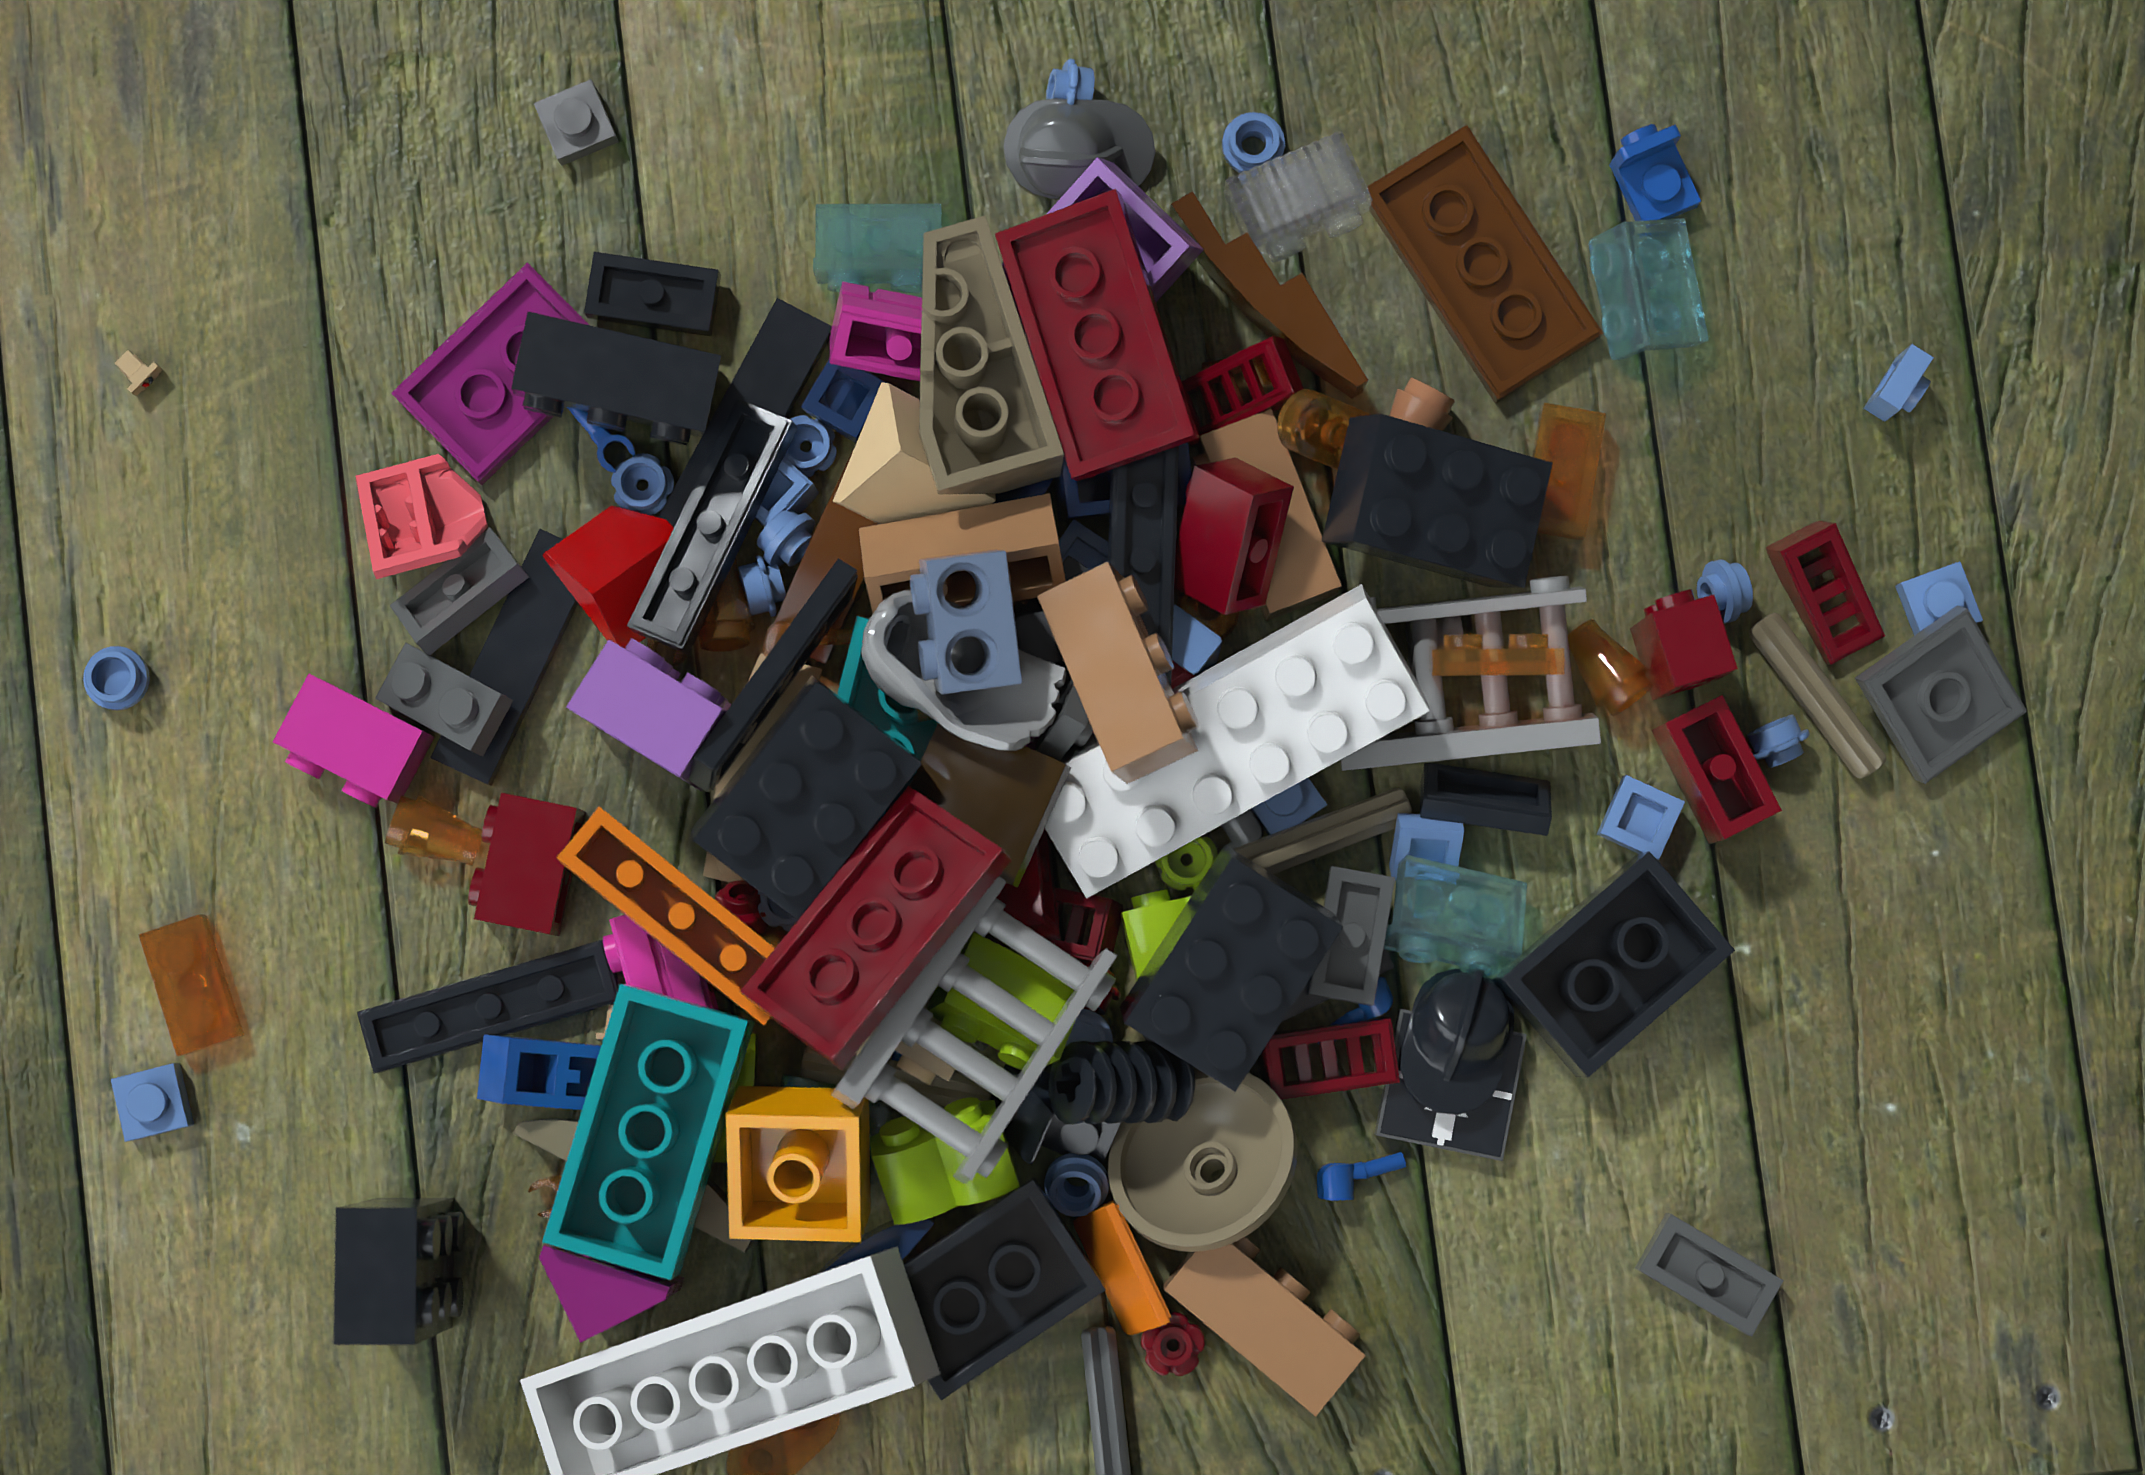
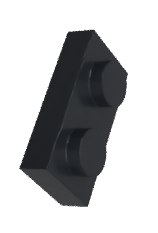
[584,252,721,336]

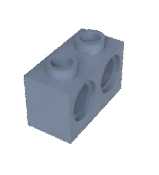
[910,550,1022,694]

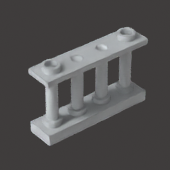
[1341,576,1601,771]
[831,877,1117,1184]

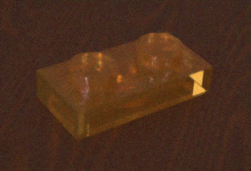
[1532,402,1606,541]
[1429,633,1564,676]
[139,914,244,1057]

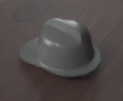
[1003,98,1155,199]

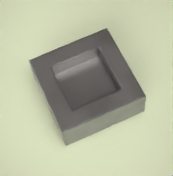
[534,79,619,166]

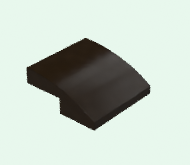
[910,723,1071,888]

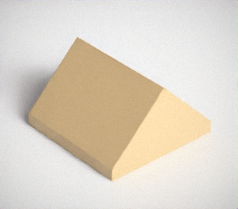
[833,382,996,524]

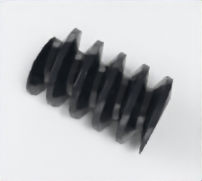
[1048,1041,1196,1125]

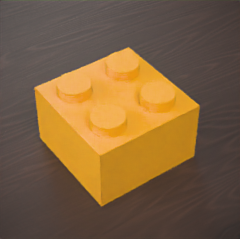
[726,1086,871,1242]

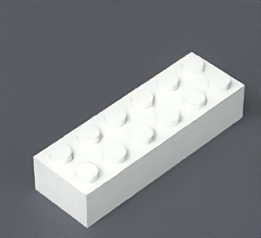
[1045,584,1430,898]
[520,1247,940,1475]

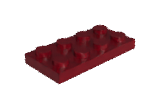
[995,189,1199,481]
[740,786,1012,1070]

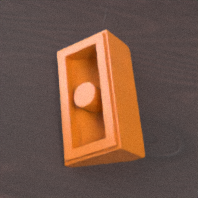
[1073,1200,1171,1335]

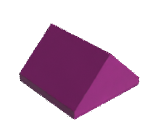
[539,1244,685,1343]

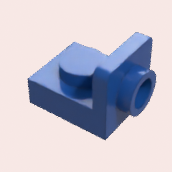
[1609,124,1701,232]

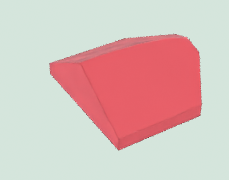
[355,454,488,579]

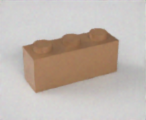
[1192,409,1341,621]
[859,494,1066,613]
[1037,562,1199,784]
[1162,1237,1366,1417]

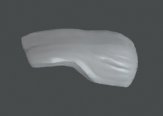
[861,590,1066,750]

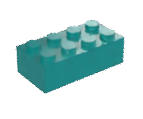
[542,984,755,1280]

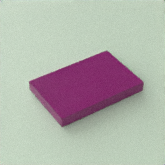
[391,262,589,485]

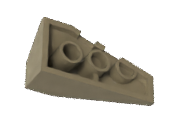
[919,215,1064,494]

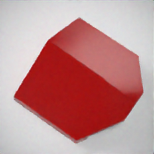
[542,505,674,649]

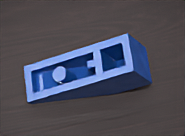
[477,1034,601,1110]

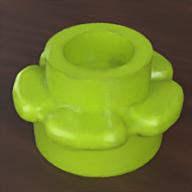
[1155,836,1218,891]

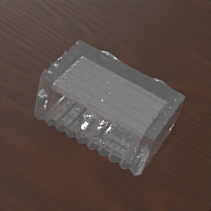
[1224,131,1373,262]

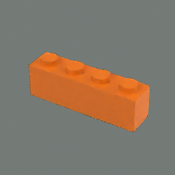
[557,806,775,1027]

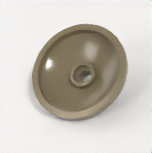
[1108,1068,1298,1252]

